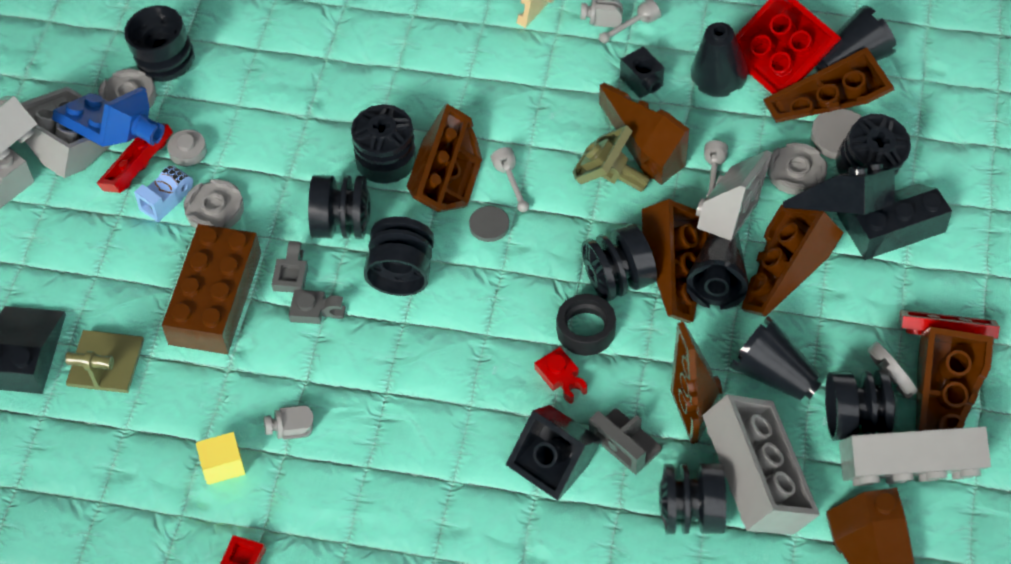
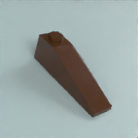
[741,204,844,317]
[671,321,722,444]

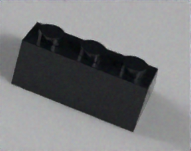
[837,184,952,260]

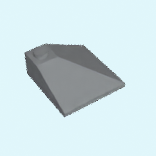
[21,87,111,178]

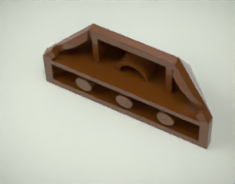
[407,104,482,212]

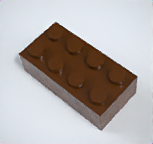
[162,224,262,355]

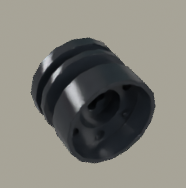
[124,5,195,82]
[351,104,416,184]
[835,114,911,176]
[308,175,371,239]
[364,216,434,296]
[581,223,657,301]
[825,370,895,441]
[659,463,726,535]

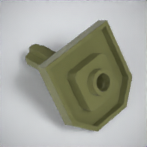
[572,125,650,192]

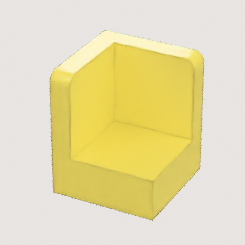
[196,432,246,485]

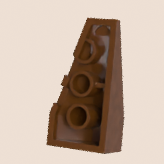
[763,47,894,123]
[599,82,689,185]
[642,199,709,323]
[916,327,994,431]
[826,487,915,564]

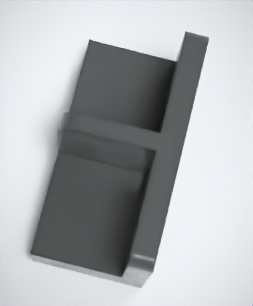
[589,409,662,475]

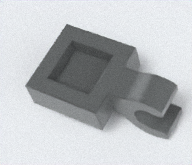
[271,241,308,293]
[289,290,346,324]

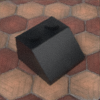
[505,405,602,500]

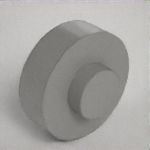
[167,129,207,166]

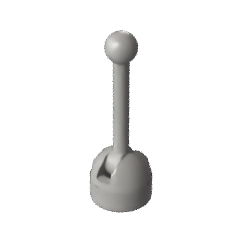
[599,0,661,43]
[704,140,728,189]
[491,147,529,212]

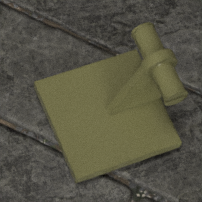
[65,330,144,393]

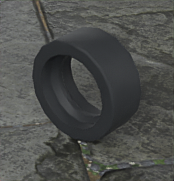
[556,294,616,356]

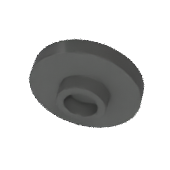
[469,206,509,242]

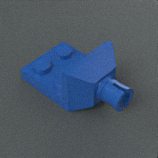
[52,86,165,147]

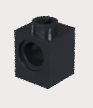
[620,46,664,99]

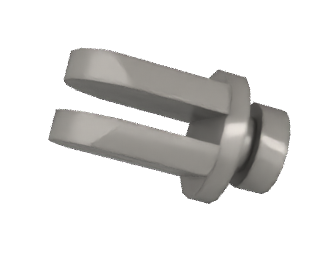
[580,0,623,28]
[264,406,314,440]

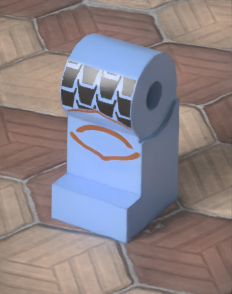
[134,165,193,223]

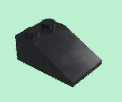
[783,162,895,215]
[0,306,66,394]

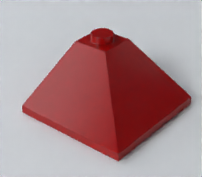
[735,0,841,95]

